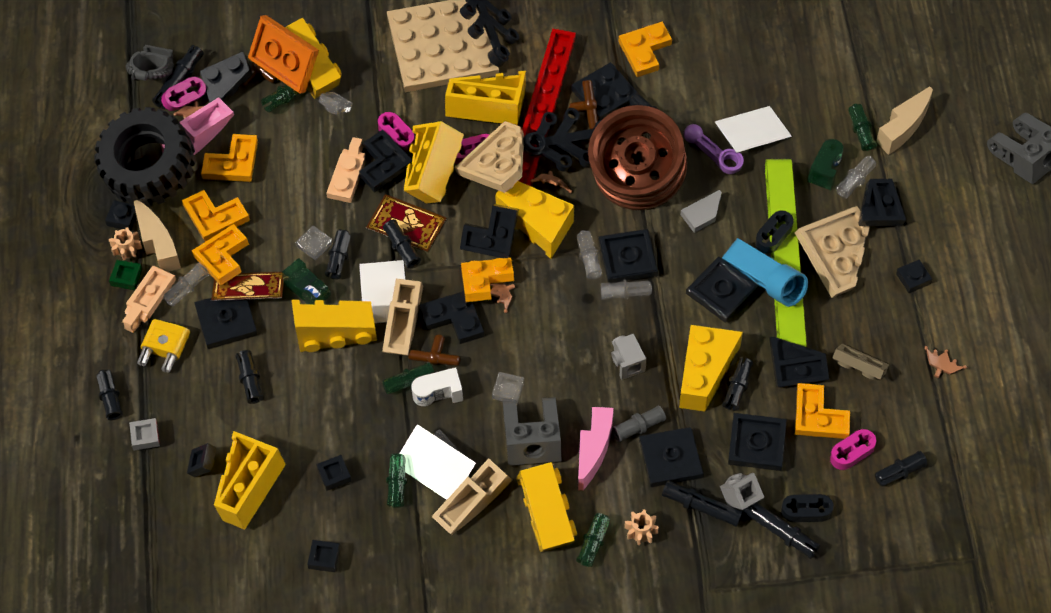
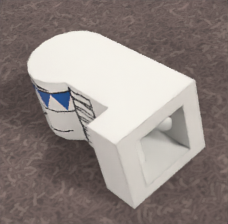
[412,368,463,406]

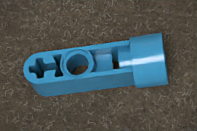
[722,238,808,307]

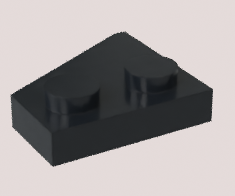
[200,52,253,102]
[858,179,906,226]
[769,336,829,387]

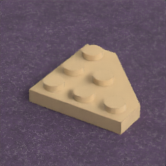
[454,121,524,193]
[795,206,870,298]

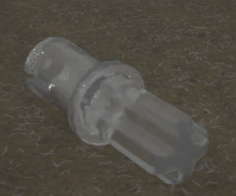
[836,156,877,198]
[577,230,602,279]
[163,263,209,306]
[600,279,652,300]

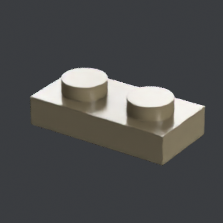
[832,344,889,380]

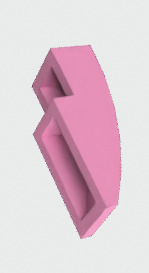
[161,97,234,155]
[578,407,613,490]

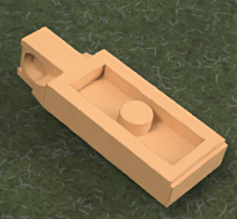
[326,137,365,203]
[122,266,176,333]

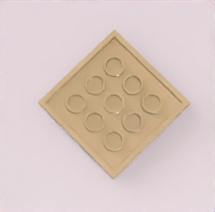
[387,0,499,92]

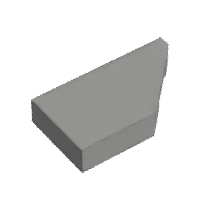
[680,190,722,233]

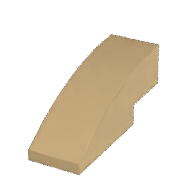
[876,87,933,155]
[134,200,181,272]
[382,278,423,356]
[432,458,512,535]

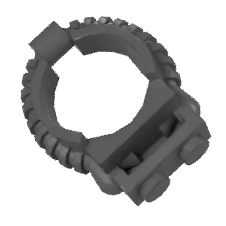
[126,45,174,84]

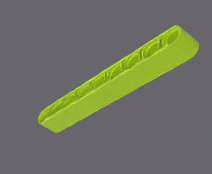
[765,159,806,347]

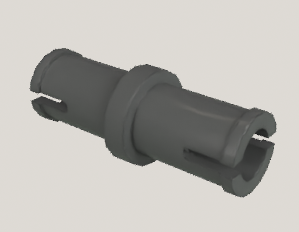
[612,405,666,442]

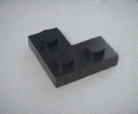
[359,129,412,193]
[460,204,519,258]
[419,291,484,344]

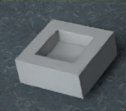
[129,418,160,450]

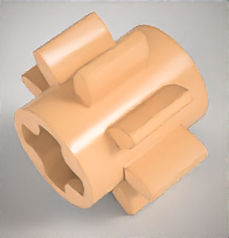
[109,227,142,260]
[625,510,659,546]

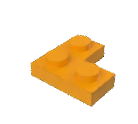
[618,21,672,77]
[201,134,258,182]
[182,190,250,242]
[192,224,249,286]
[461,258,514,302]
[795,383,850,439]

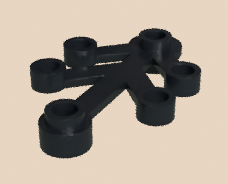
[460,0,519,67]
[523,108,601,172]

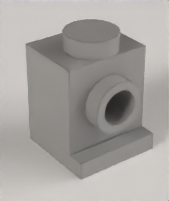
[611,334,646,380]
[720,473,764,510]

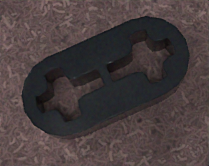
[755,210,794,254]
[781,494,834,522]

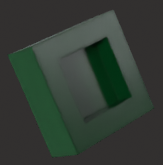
[109,260,142,290]

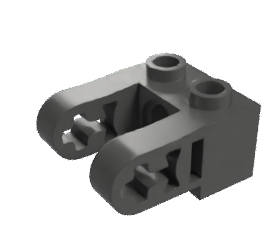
[987,113,1051,184]
[503,397,561,466]

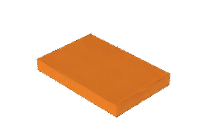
[248,15,319,94]

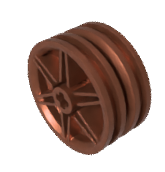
[588,105,687,210]

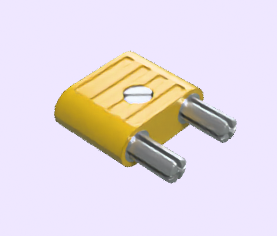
[137,319,190,373]

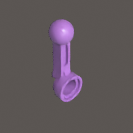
[684,124,744,174]

